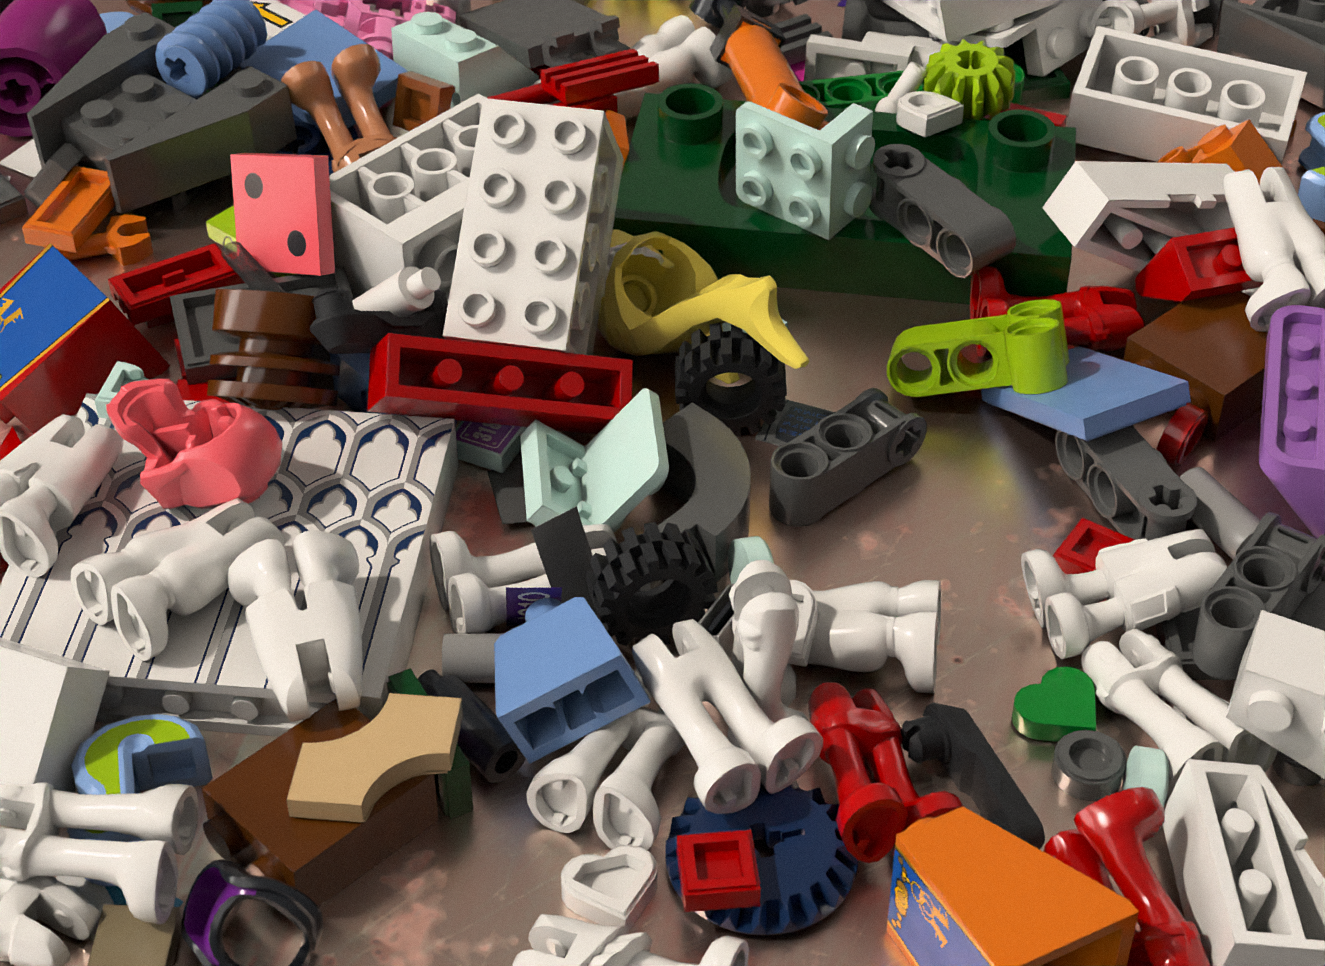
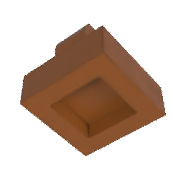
[392,71,455,131]

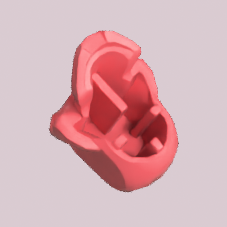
[106,379,283,509]

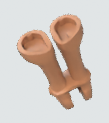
[281,44,396,173]

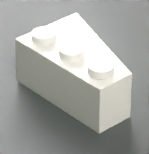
[1042,161,1234,272]
[1226,610,1325,779]
[1163,759,1325,966]

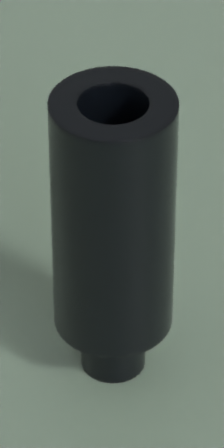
[418,669,526,783]

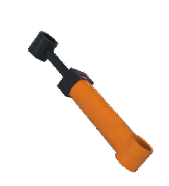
[689,0,829,131]

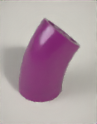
[0,0,107,137]

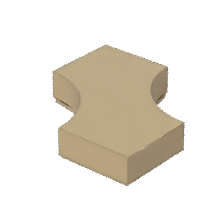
[287,693,463,822]

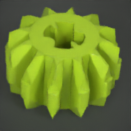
[924,39,1016,120]

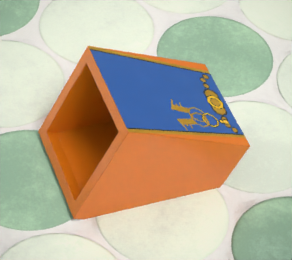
[886,806,1139,966]

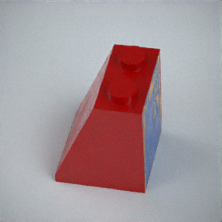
[0,243,170,434]

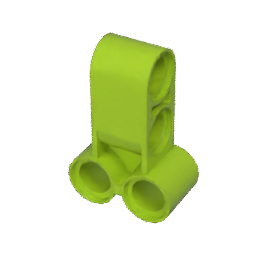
[887,299,1070,397]

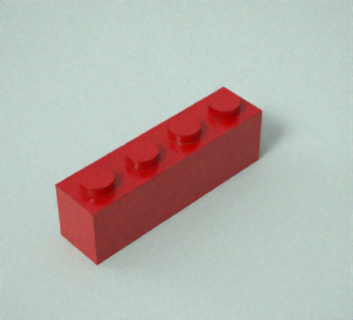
[367,333,633,434]

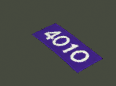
[506,587,562,626]

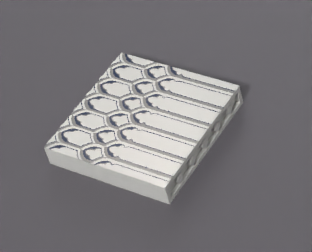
[0,393,459,737]

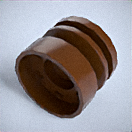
[207,289,340,410]

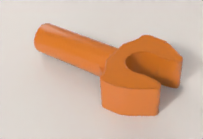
[44,214,153,266]

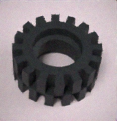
[675,322,787,437]
[586,522,718,646]

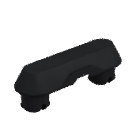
[310,287,448,354]
[901,702,1045,849]

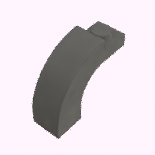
[636,403,751,592]

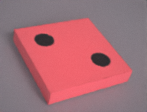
[230,153,335,276]

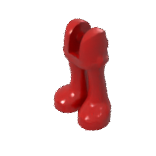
[970,266,1144,358]
[808,682,963,863]
[1043,787,1211,966]

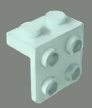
[736,102,875,240]
[520,388,669,532]

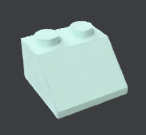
[391,12,539,108]

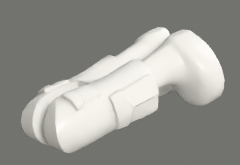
[1021,529,1228,659]

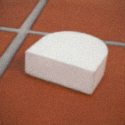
[896,91,964,137]

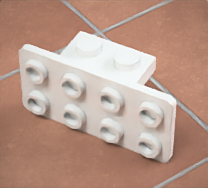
[929,0,1103,77]

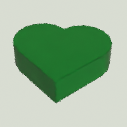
[1012,666,1096,742]

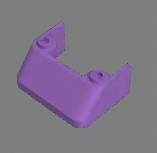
[1259,305,1325,538]

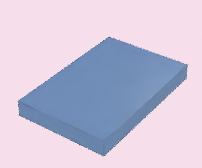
[239,9,408,135]
[981,346,1191,441]

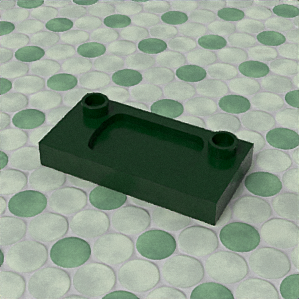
[613,83,1076,305]

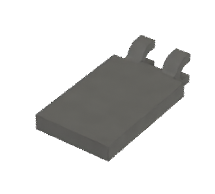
[459,0,624,68]

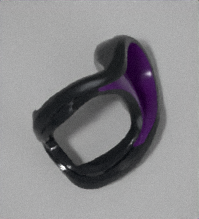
[181,860,324,966]

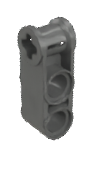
[869,144,1016,278]
[769,388,927,527]
[1055,425,1197,541]
[1192,512,1325,680]

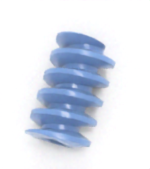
[155,0,267,99]

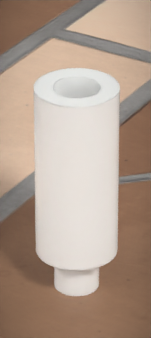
[352,266,441,317]

